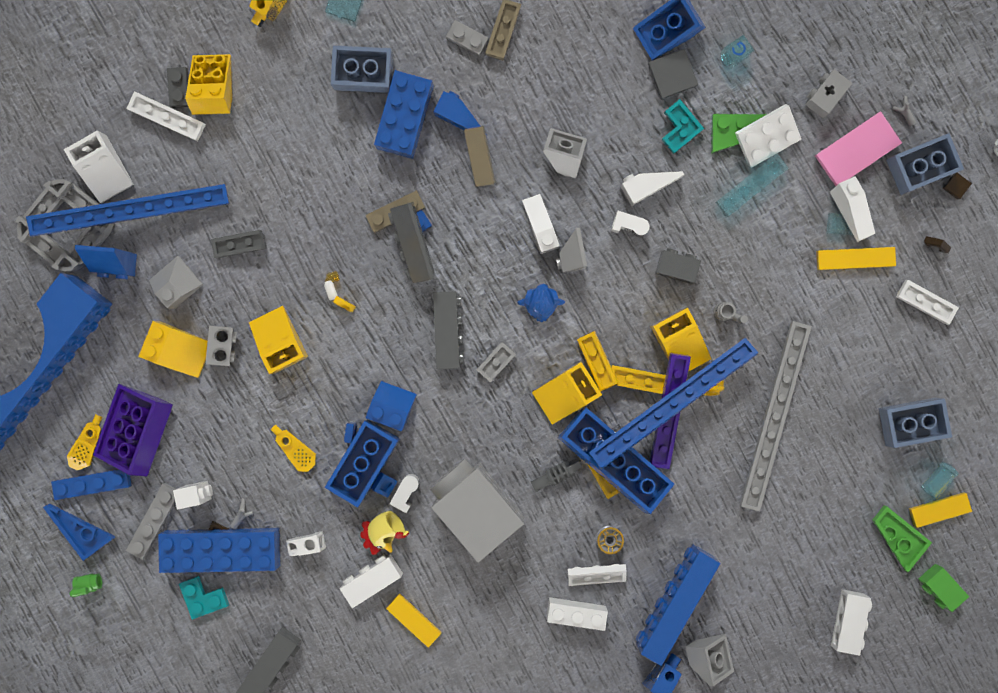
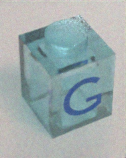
[720,35,754,69]

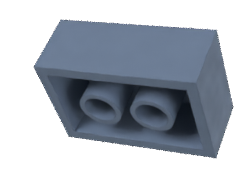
[331,46,394,93]
[886,133,964,195]
[878,398,952,448]

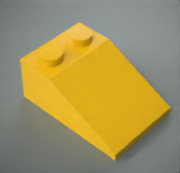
[138,321,208,378]

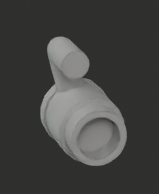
[713,302,748,323]

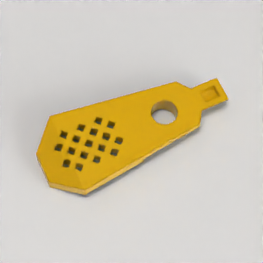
[67,414,102,470]
[270,425,316,472]

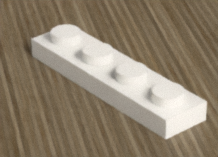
[126,91,206,142]

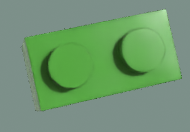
[918,564,969,612]

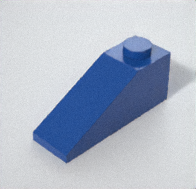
[433,91,487,138]

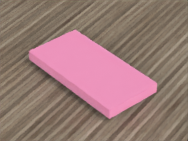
[815,111,902,186]

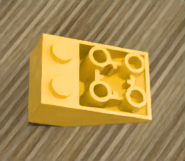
[185,54,232,115]
[249,306,308,374]
[650,308,712,372]
[532,362,602,425]

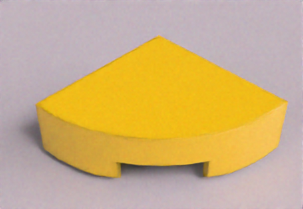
[333,296,356,312]

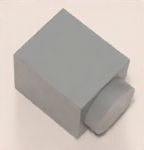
[429,459,524,563]

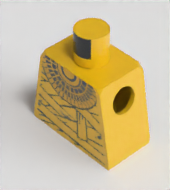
[249,0,287,27]

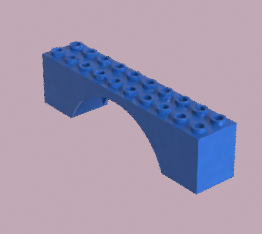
[0,273,112,450]

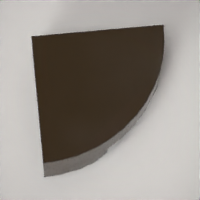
[924,236,951,254]

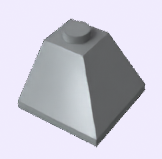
[543,128,587,178]
[556,228,587,274]
[149,256,203,309]
[686,634,734,686]

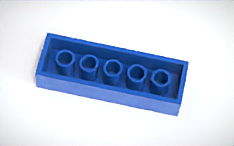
[558,408,674,514]
[158,528,280,573]
[636,544,721,666]

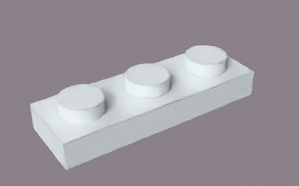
[896,280,959,325]
[568,564,626,586]

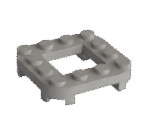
[16,179,114,273]

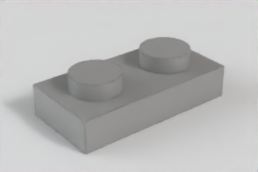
[446,20,489,57]
[476,342,516,382]

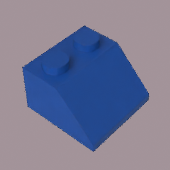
[365,381,417,431]

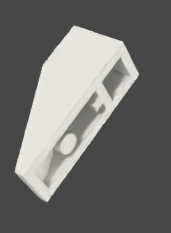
[620,171,684,206]
[830,176,875,242]
[522,194,560,254]

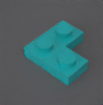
[662,99,704,154]
[179,576,230,620]

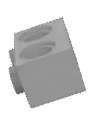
[206,326,237,366]

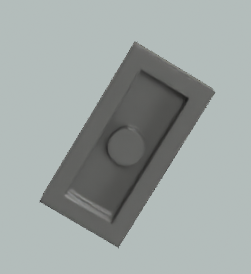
[167,67,189,108]

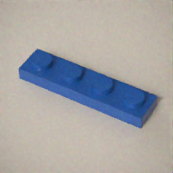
[51,469,132,500]

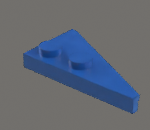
[43,504,115,561]

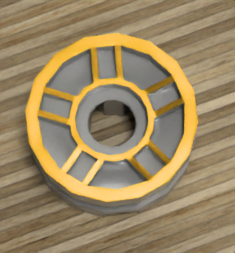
[595,526,624,554]

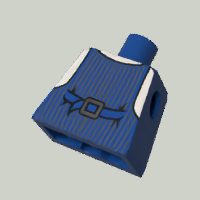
[642,653,682,693]

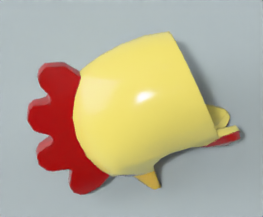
[360,511,409,555]

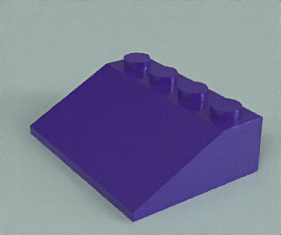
[93,384,173,477]

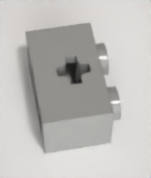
[805,69,852,118]

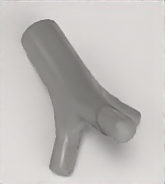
[893,96,916,127]
[230,498,253,529]

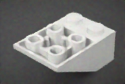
[64,131,134,203]

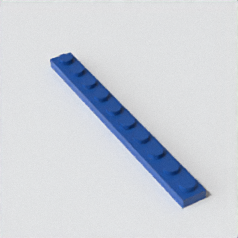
[26,184,229,237]
[589,338,758,469]

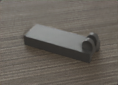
[211,230,266,258]

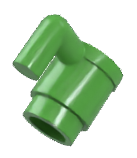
[69,573,102,597]

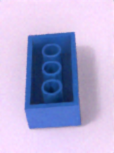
[374,70,434,159]
[324,419,400,507]

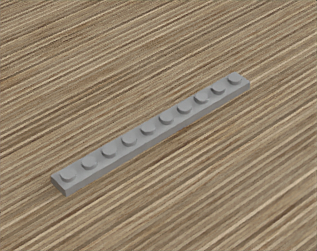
[740,321,812,512]

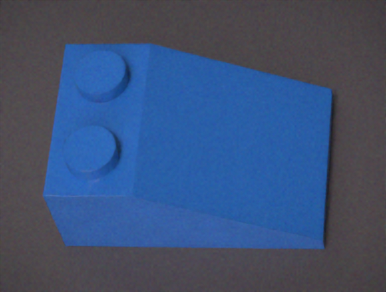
[633,0,706,60]
[75,245,137,280]

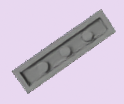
[126,483,176,560]

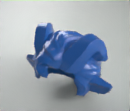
[517,284,565,322]

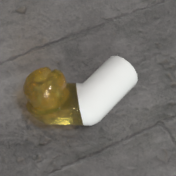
[324,271,340,300]

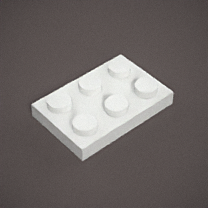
[735,104,801,168]

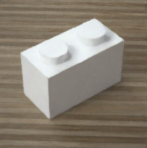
[173,481,213,510]

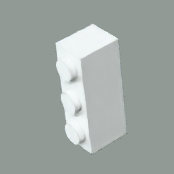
[340,554,403,608]
[831,589,872,656]
[546,597,608,631]

